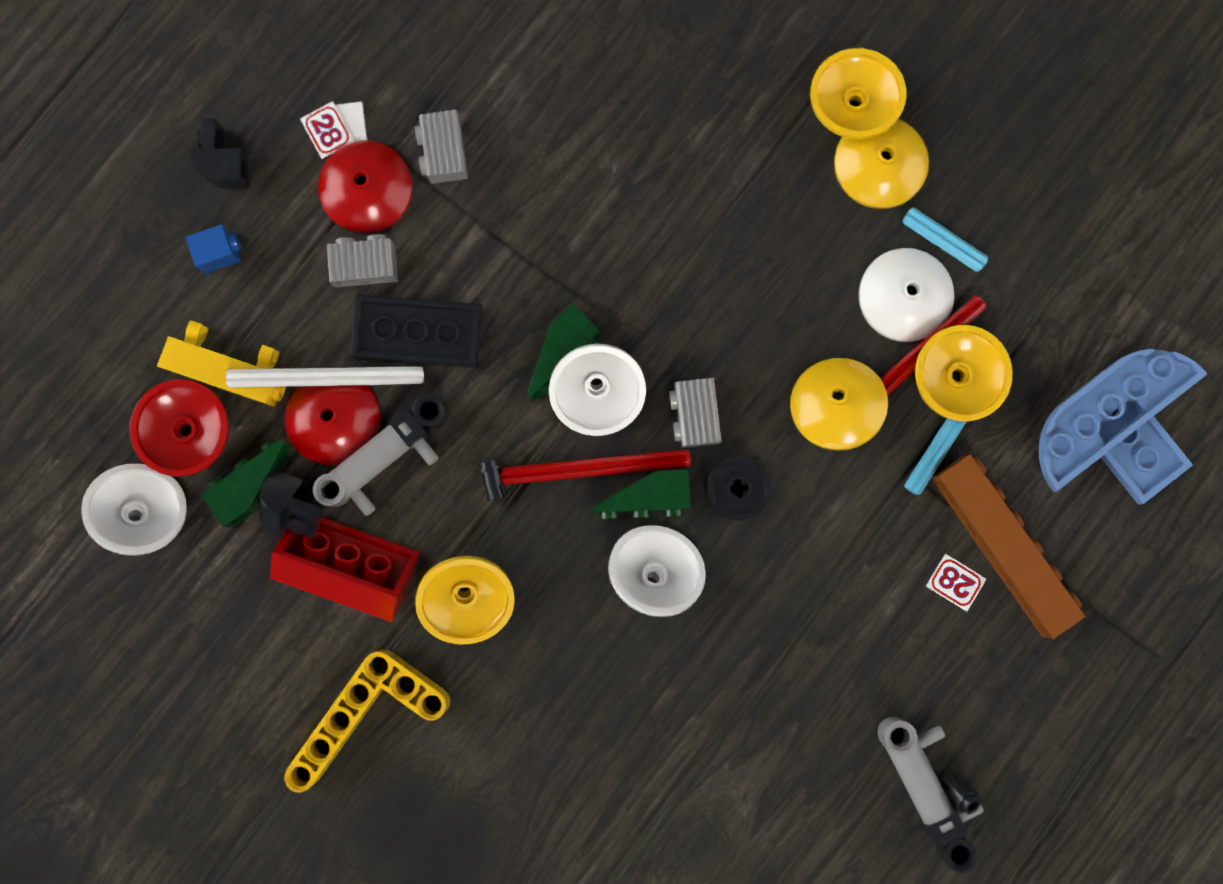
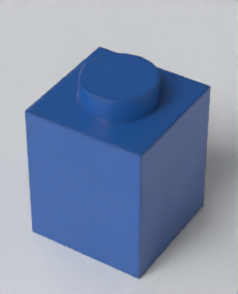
[185,224,242,274]

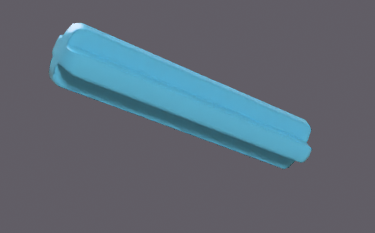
[903,208,988,272]
[905,419,966,495]

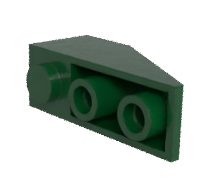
[527,304,600,401]
[201,438,292,527]
[592,470,690,519]

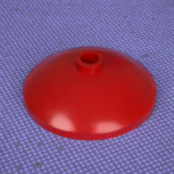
[318,140,413,234]
[130,379,229,477]
[285,385,381,466]

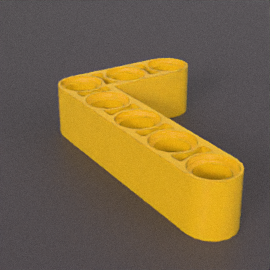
[285,649,450,792]

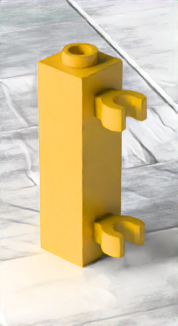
[157,320,286,407]

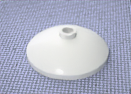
[859,248,954,342]
[549,344,646,436]
[82,464,187,555]
[609,525,706,617]

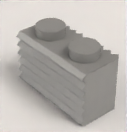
[415,109,468,184]
[327,235,398,288]
[669,378,722,448]

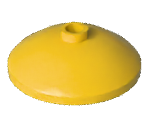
[810,48,906,139]
[834,119,929,209]
[915,325,1013,422]
[790,358,888,451]
[415,556,515,645]

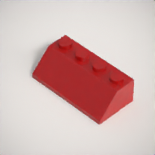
[270,517,420,622]

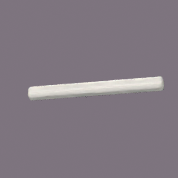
[226,366,424,388]

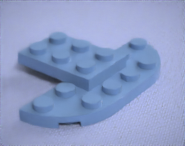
[1038,349,1207,504]

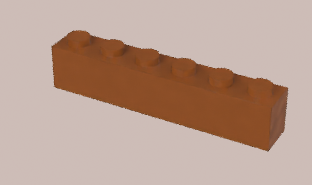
[931,454,1085,639]

